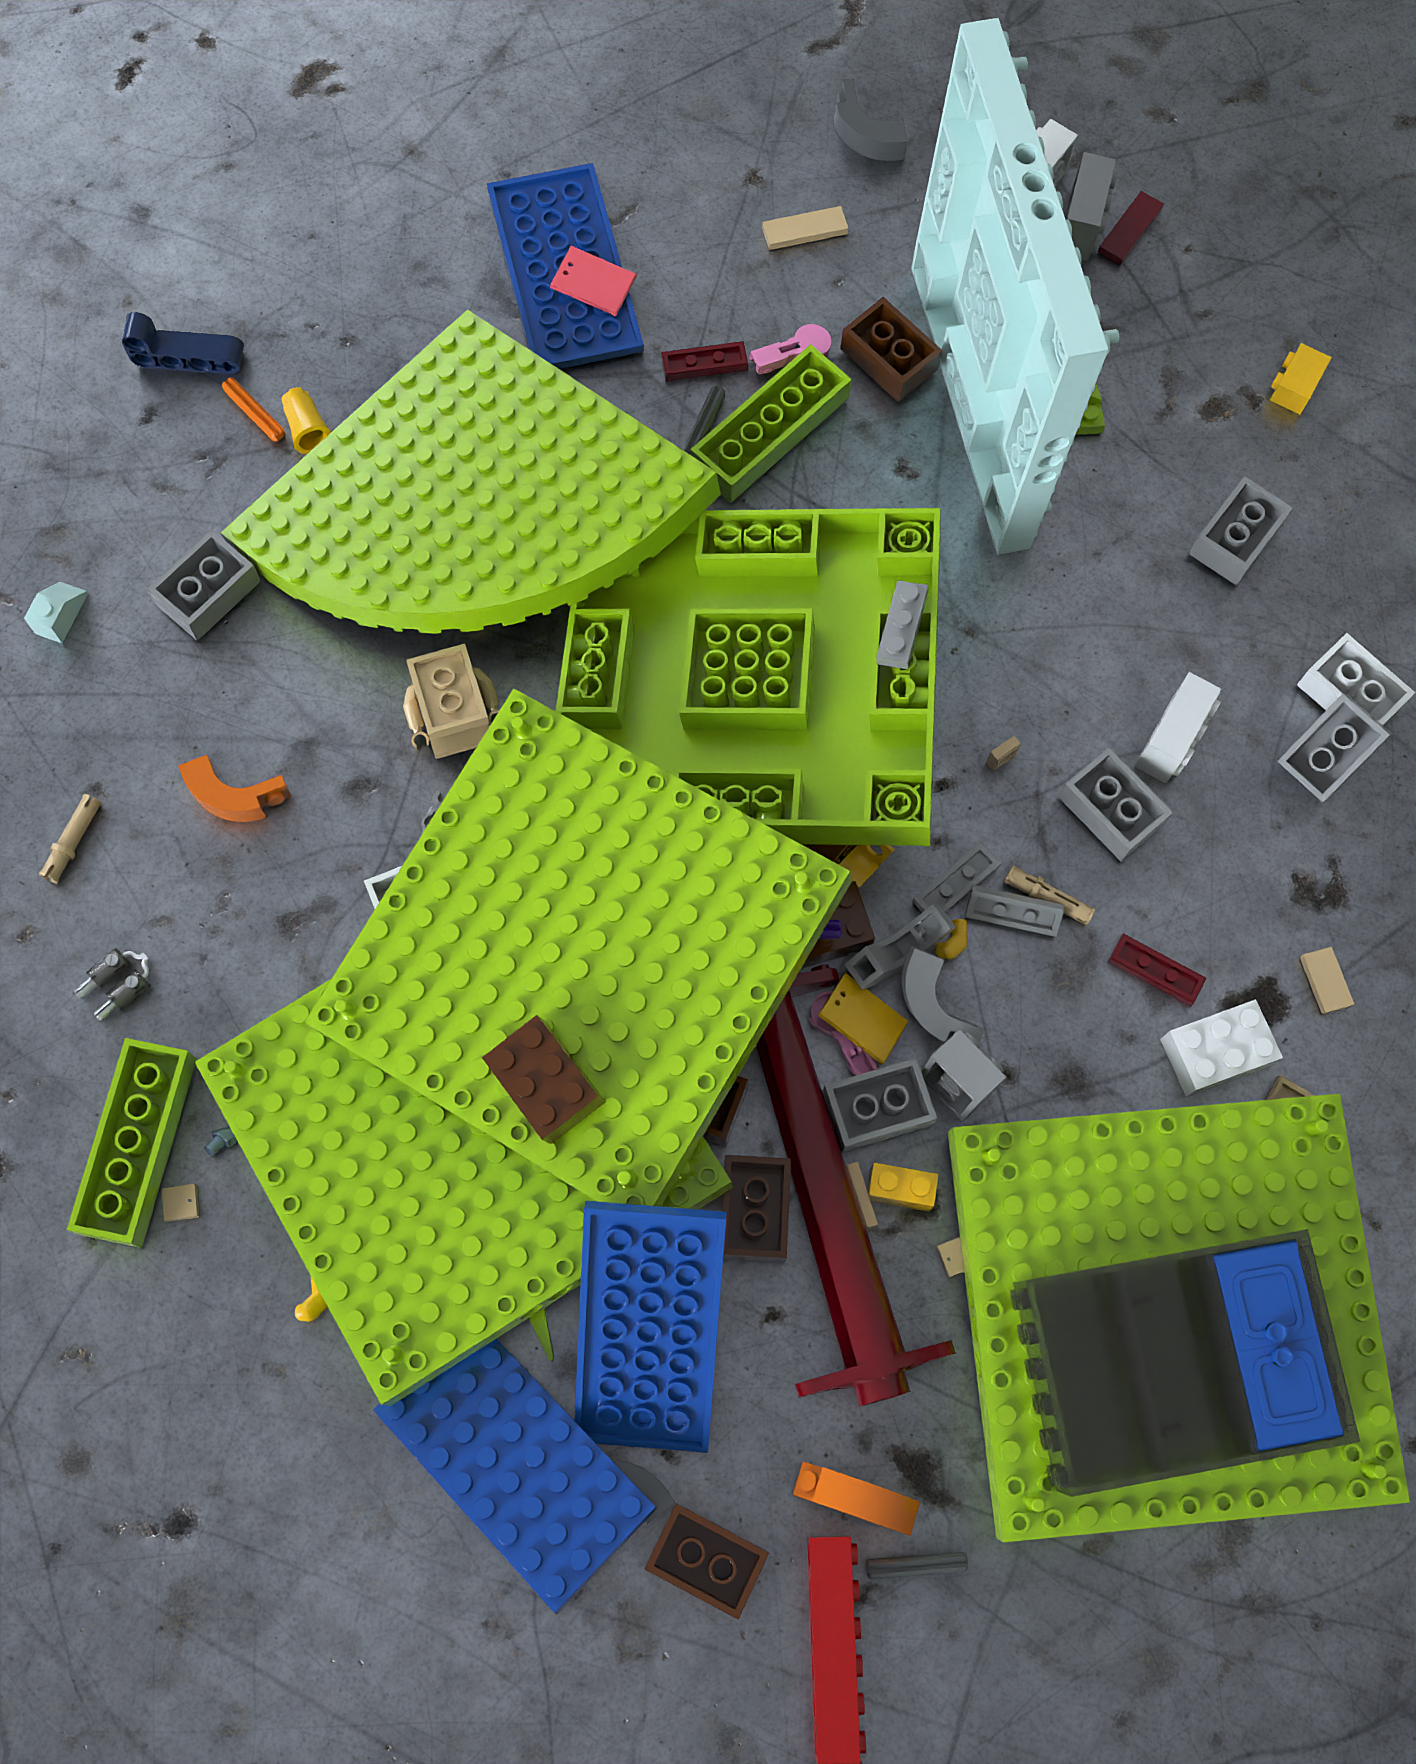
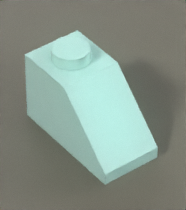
[24,582,88,643]

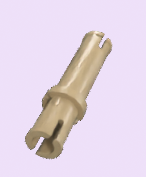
[39,794,102,884]
[1004,865,1095,926]

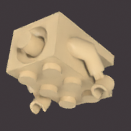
[403,643,500,759]

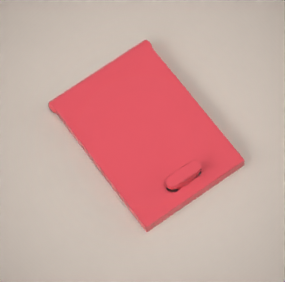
[550,246,637,316]

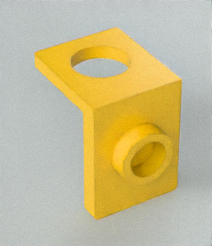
[839,845,895,889]

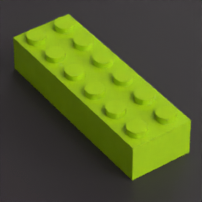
[690,344,852,503]
[67,1038,197,1248]

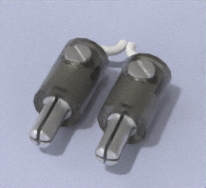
[74,947,152,1021]

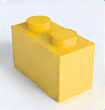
[1270,343,1332,415]
[867,1163,938,1212]

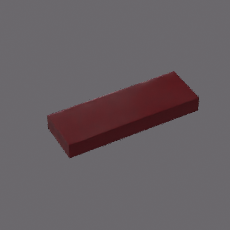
[1098,191,1164,266]
[661,341,749,381]
[1107,933,1207,1007]

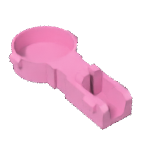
[749,324,832,374]
[809,991,878,1076]

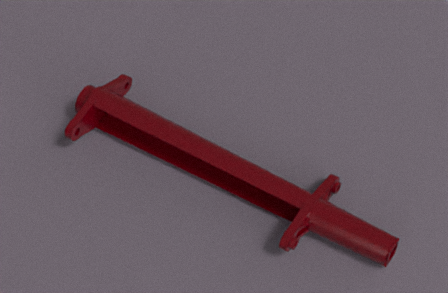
[756,964,956,1407]

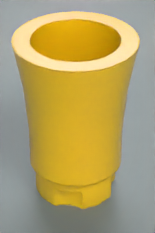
[282,387,331,454]

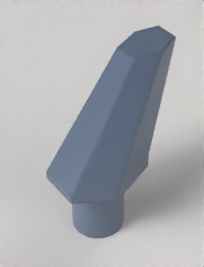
[204,1126,238,1156]

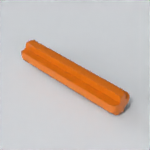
[222,377,285,442]

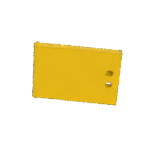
[818,972,908,1065]

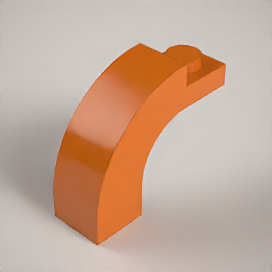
[178,755,291,822]
[793,1461,920,1536]

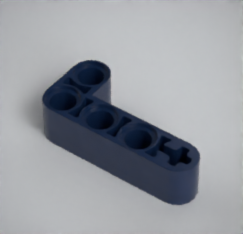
[122,312,244,374]

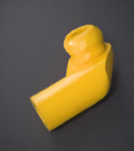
[936,919,967,960]
[295,1277,328,1322]

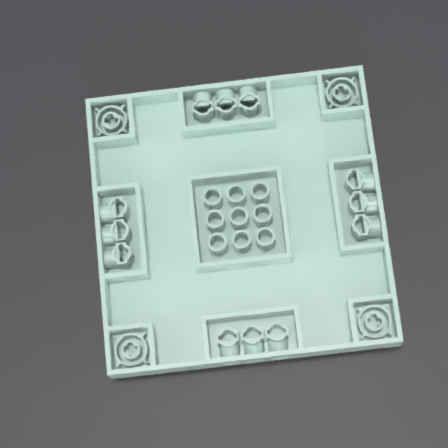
[911,18,1119,555]

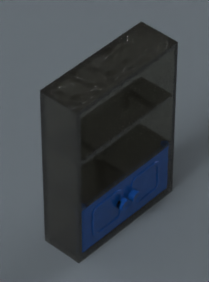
[1010,1229,1360,1497]

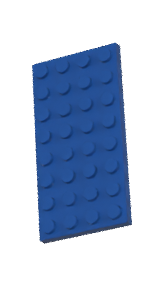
[487,163,644,369]
[574,1201,727,1453]
[373,1338,657,1614]

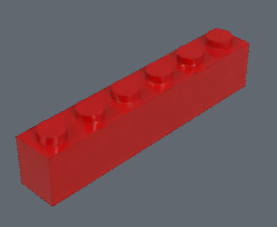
[807,1536,866,1764]

